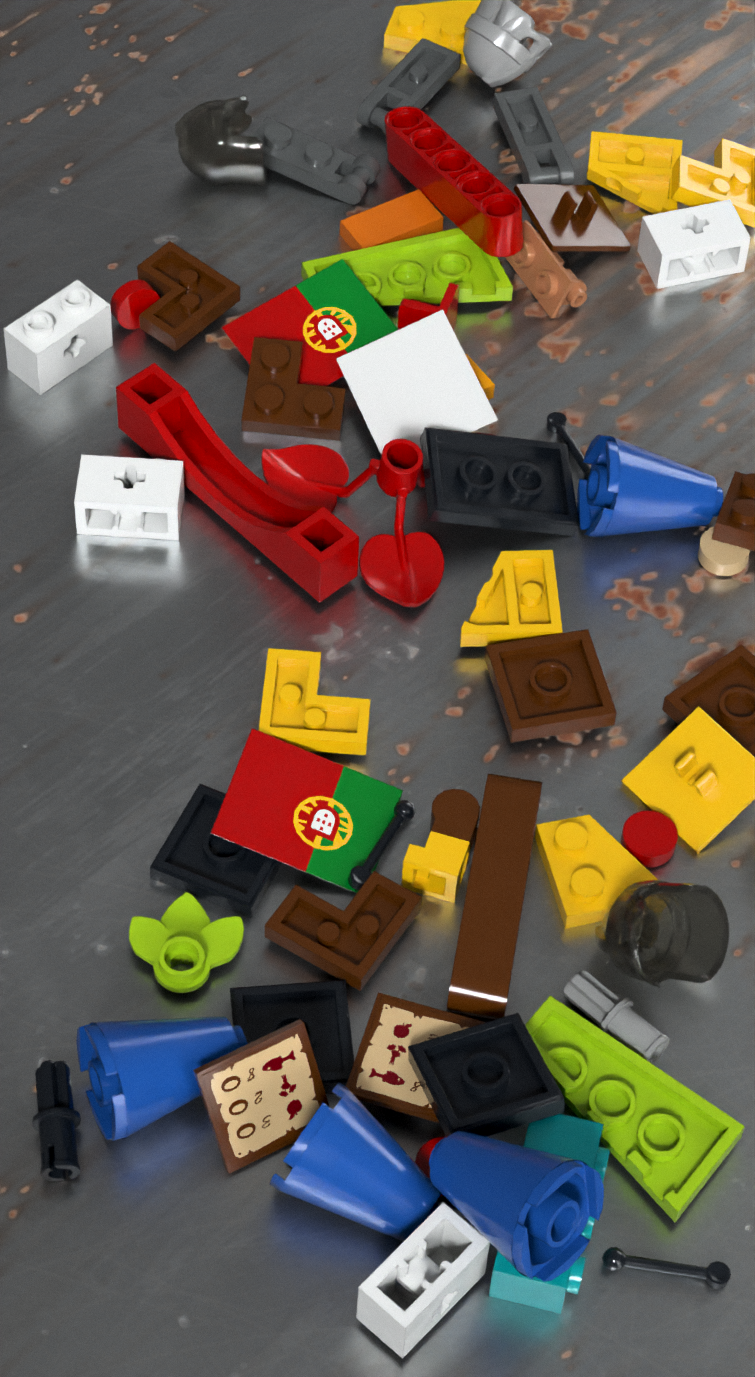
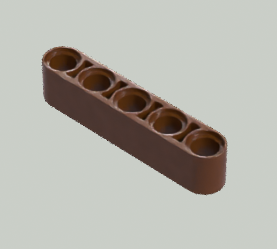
[446,773,543,1020]

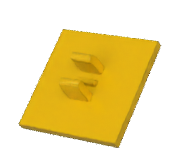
[621,706,755,854]

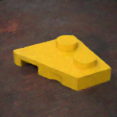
[384,0,481,65]
[587,131,683,214]
[460,550,563,647]
[534,814,671,929]

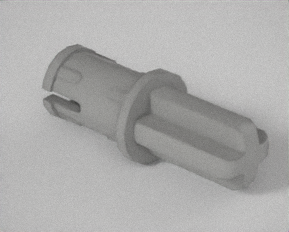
[563,970,670,1064]

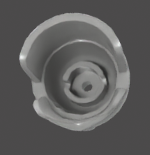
[463,0,553,88]

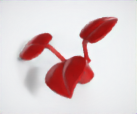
[261,432,496,607]

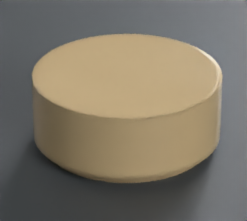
[698,526,750,576]

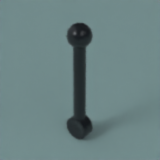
[547,412,591,480]
[348,800,415,890]
[602,1247,731,1289]

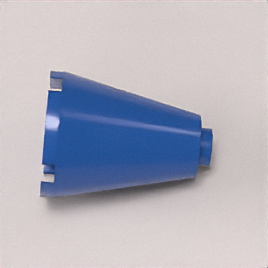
[577,435,723,537]
[76,1016,247,1141]
[269,1082,441,1242]
[429,1131,604,1282]

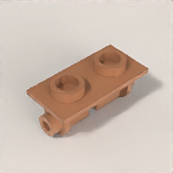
[505,220,587,318]

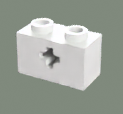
[637,199,751,289]
[3,279,113,395]
[74,454,185,541]
[356,1202,490,1359]

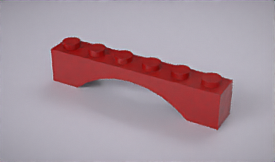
[116,363,359,603]

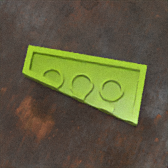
[301,228,513,306]
[525,995,745,1223]

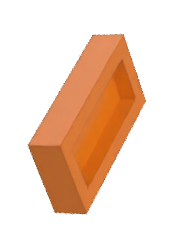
[339,189,444,251]

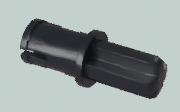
[32,1060,81,1182]

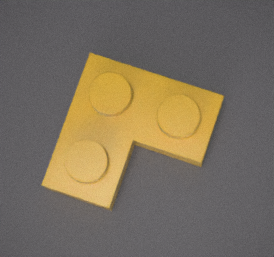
[671,138,755,228]
[258,648,371,755]

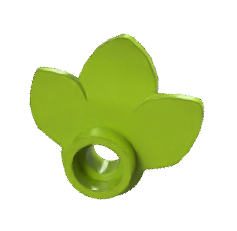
[129,892,244,993]

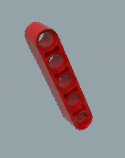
[384,106,524,257]

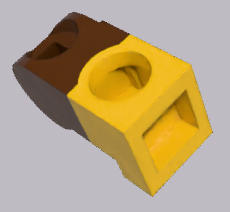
[401,789,480,903]

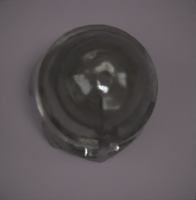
[175,95,267,187]
[595,880,729,988]

